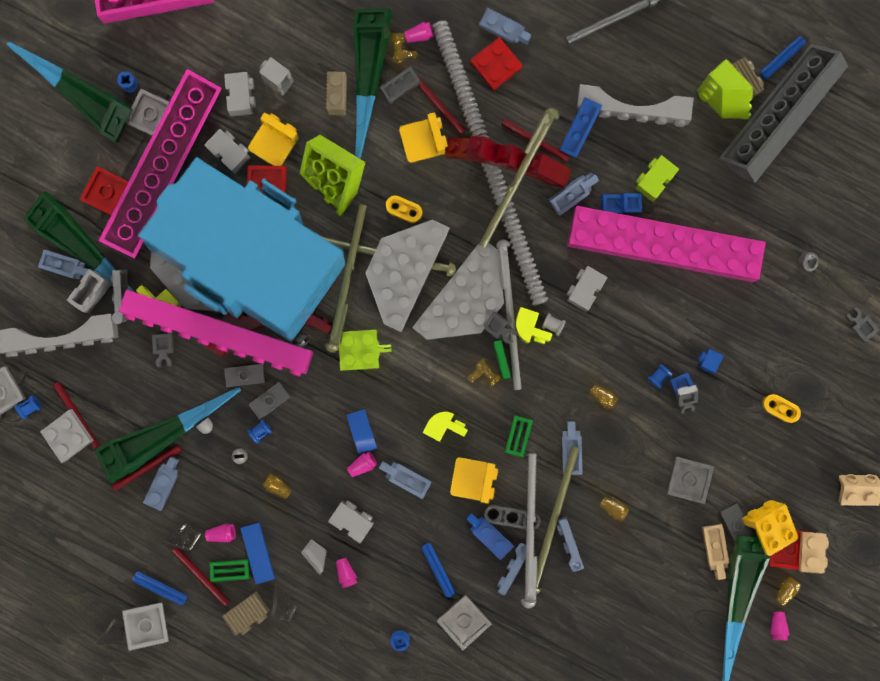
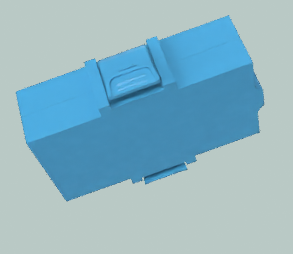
[138,157,346,343]

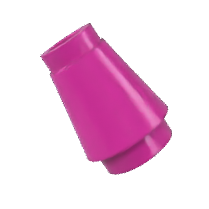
[405,22,434,43]
[347,452,377,477]
[205,523,236,542]
[336,558,358,588]
[770,612,790,640]

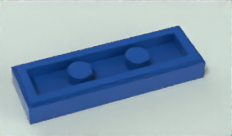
[559,97,602,158]
[240,522,275,584]

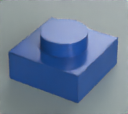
[669,373,693,398]

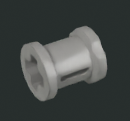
[541,313,566,336]

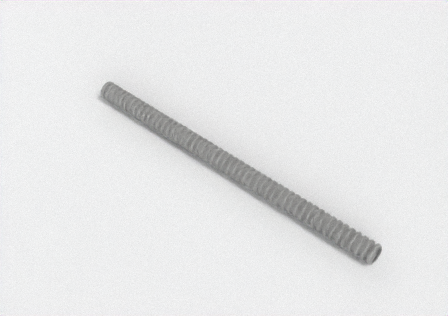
[432,20,548,306]

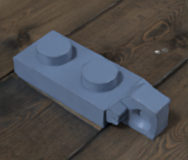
[479,8,531,45]
[548,173,599,216]
[38,249,89,280]
[562,421,583,475]
[143,457,179,511]
[379,461,432,499]
[557,516,584,572]
[497,543,526,595]

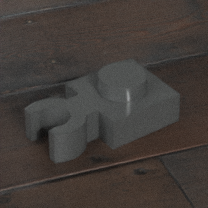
[844,307,880,343]
[484,312,518,344]
[152,334,174,368]
[677,385,698,414]

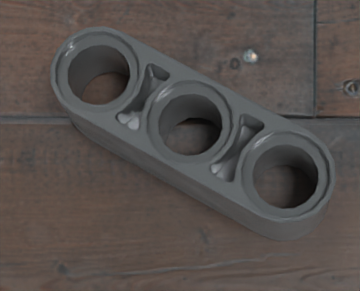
[484,504,540,530]

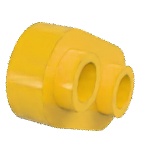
[386,196,422,223]
[762,394,801,423]

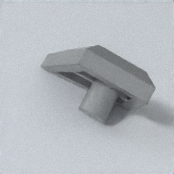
[301,539,327,574]

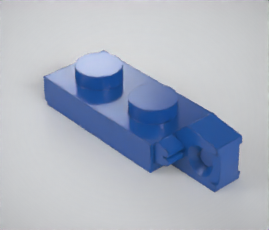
[466,513,514,560]

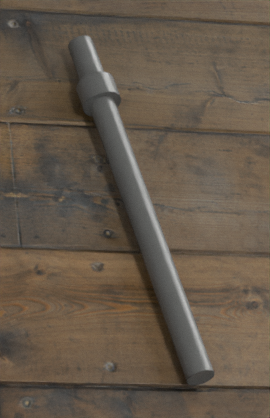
[565,0,660,44]

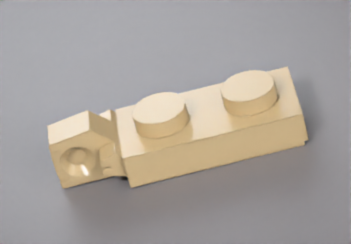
[702,524,729,580]

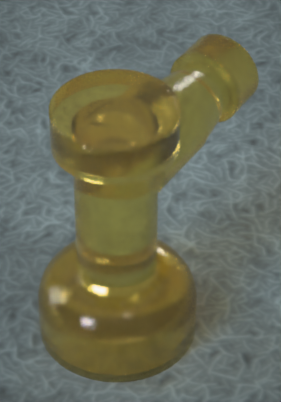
[391,33,417,63]
[467,358,502,388]

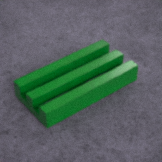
[493,340,511,380]
[505,415,533,457]
[209,559,250,582]

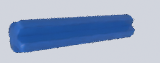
[759,36,806,80]
[421,543,455,598]
[132,572,187,605]

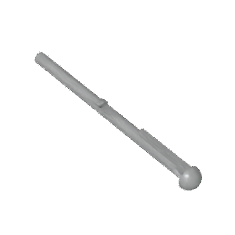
[496,239,521,390]
[521,453,537,608]

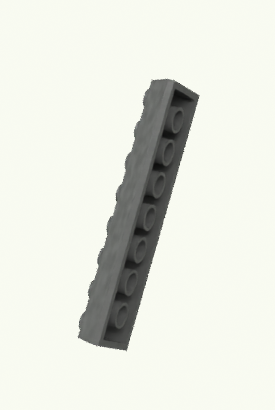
[719,44,848,183]

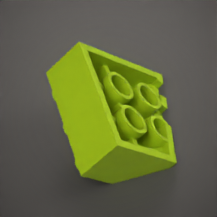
[696,59,753,119]
[299,135,365,216]

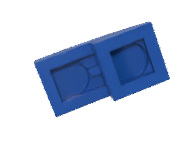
[600,193,642,214]
[346,409,377,454]

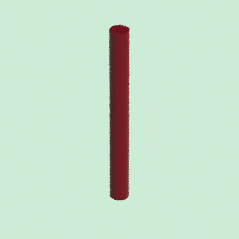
[417,75,466,136]
[501,119,570,163]
[52,382,100,450]
[111,444,182,491]
[171,546,230,607]

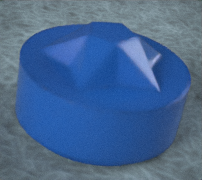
[390,630,410,651]

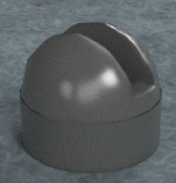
[294,332,308,347]

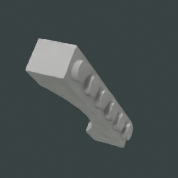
[575,84,694,127]
[0,314,119,357]

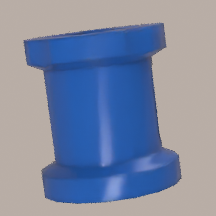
[117,71,139,93]
[647,364,673,390]
[15,395,42,419]
[247,419,273,444]

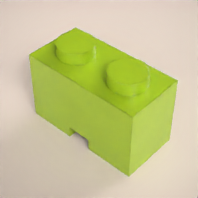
[635,155,679,202]

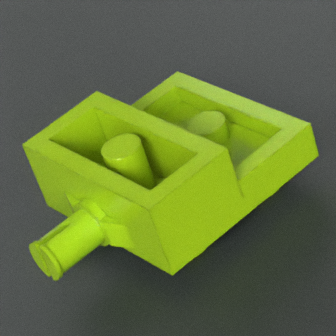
[339,330,392,371]

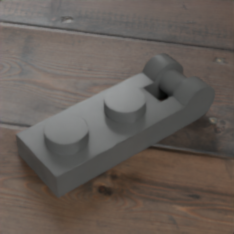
[111,269,129,324]

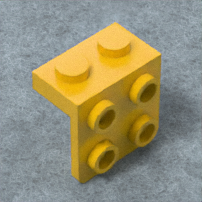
[248,112,299,166]
[399,112,448,163]
[450,457,498,503]
[742,500,798,556]

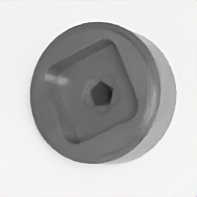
[799,252,819,271]

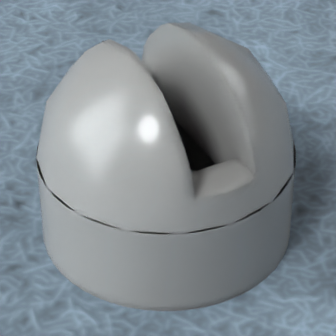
[196,417,213,434]
[232,448,248,464]

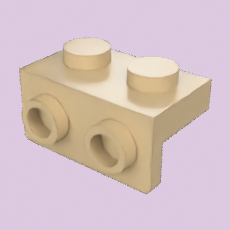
[839,474,880,506]
[799,532,829,573]

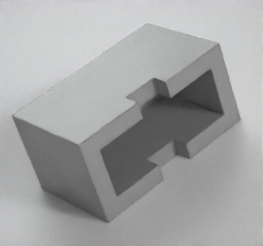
[259,57,294,96]
[224,72,256,116]
[204,129,250,174]
[566,266,608,312]
[66,269,112,314]
[328,500,374,543]

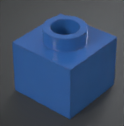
[697,349,724,374]

